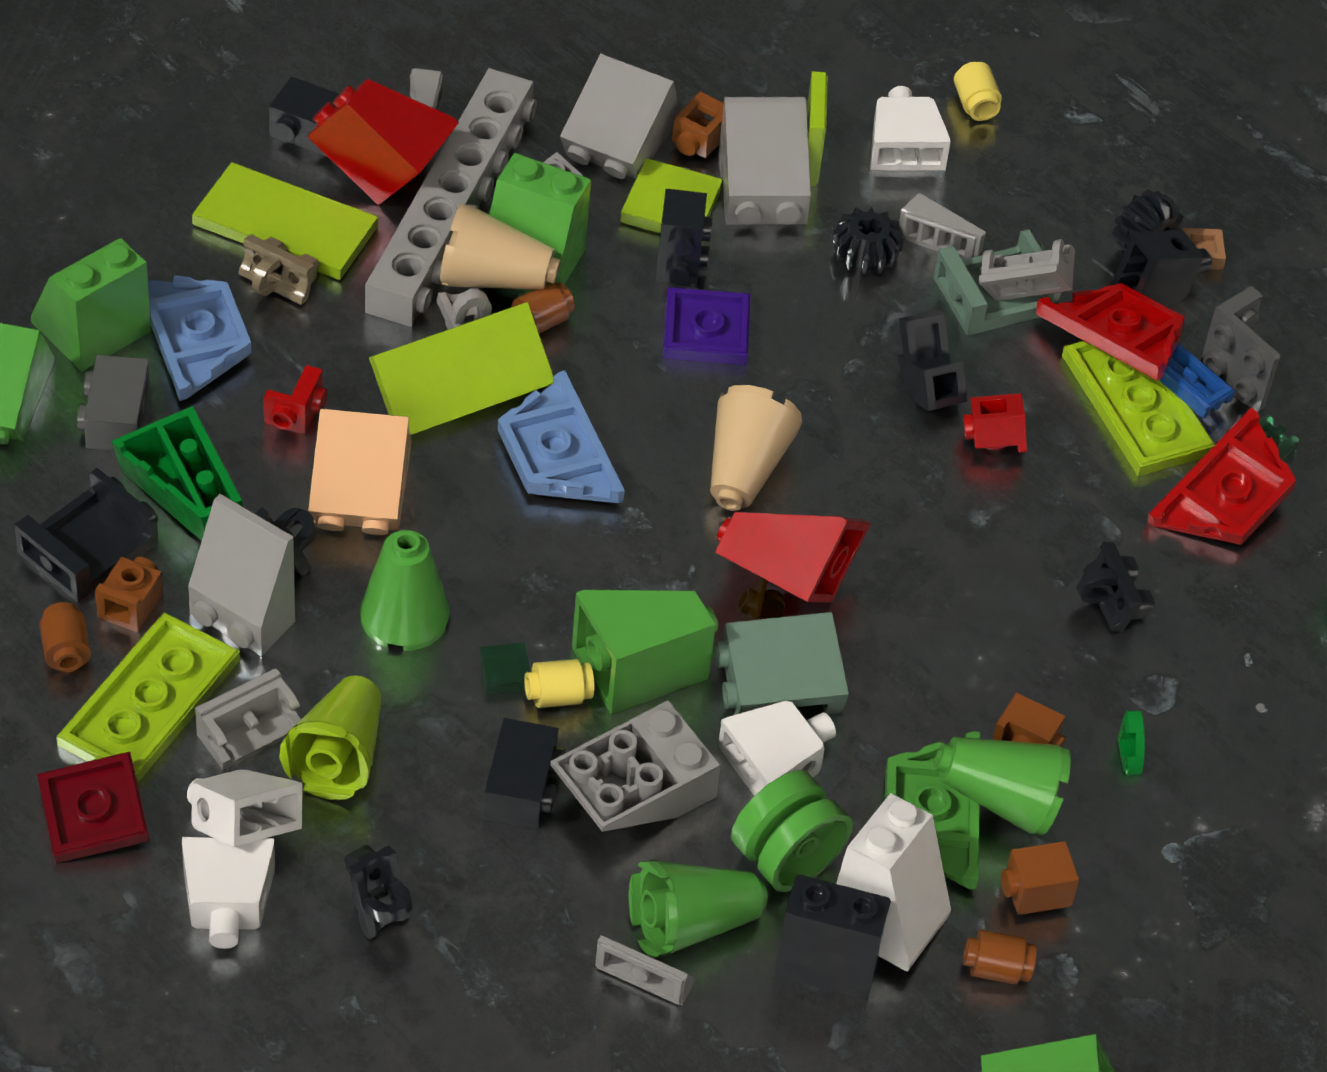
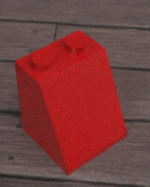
[307,79,459,205]
[715,512,871,603]

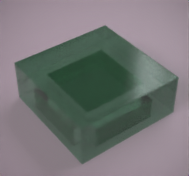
[479,642,531,694]

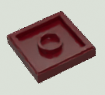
[37,752,150,864]

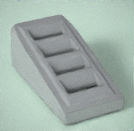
[410,68,443,111]
[899,193,986,260]

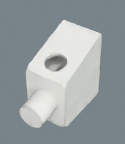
[870,86,951,171]
[718,701,836,796]
[187,770,302,847]
[182,837,275,949]

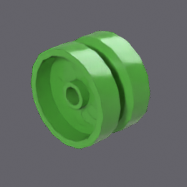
[731,770,853,892]

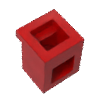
[963,393,1027,452]

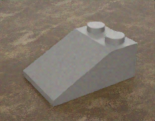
[188,494,295,656]

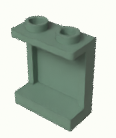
[933,229,1064,336]
[715,612,849,715]

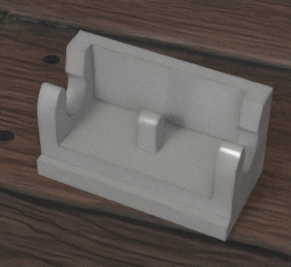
[979,239,1075,301]
[195,668,301,770]

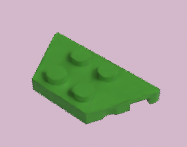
[885,731,980,889]

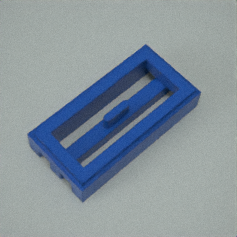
[1159,343,1235,418]

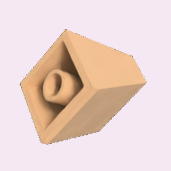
[308,409,412,535]

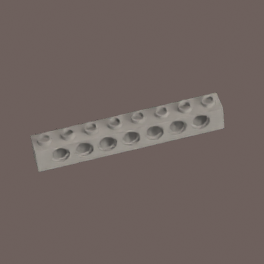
[365,68,537,327]

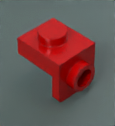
[264,365,328,434]

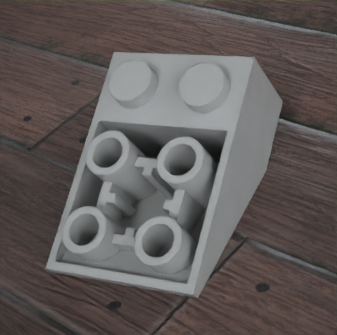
[550,700,720,832]

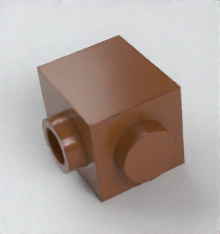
[1001,841,1079,915]

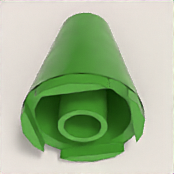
[360,530,450,651]
[934,737,1071,836]
[628,860,767,957]

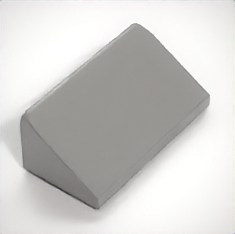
[595,935,696,1005]

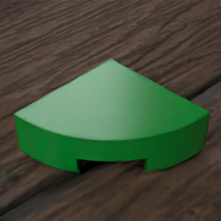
[1117,711,1145,775]

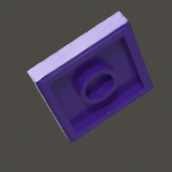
[663,287,751,365]

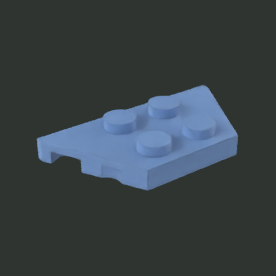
[147,272,252,401]
[498,371,625,503]

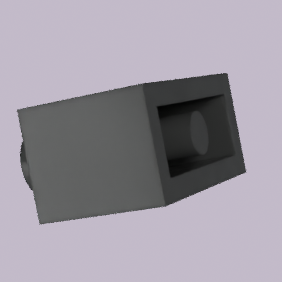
[77,355,151,451]

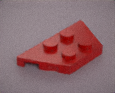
[1036,283,1185,381]
[1147,407,1296,545]

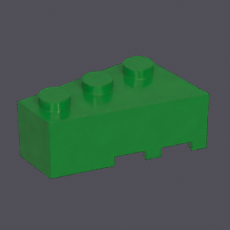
[111,406,244,541]

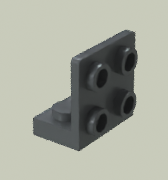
[1200,285,1280,413]

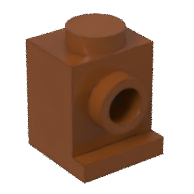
[672,91,724,158]
[95,557,163,633]
[992,692,1067,748]

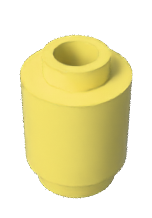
[954,62,1002,121]
[524,659,594,708]

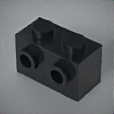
[656,189,713,287]

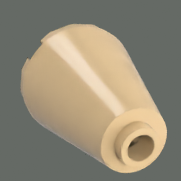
[440,203,561,290]
[710,385,803,511]

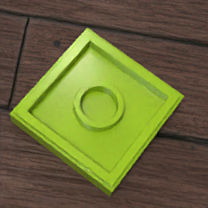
[807,71,828,187]
[620,158,723,233]

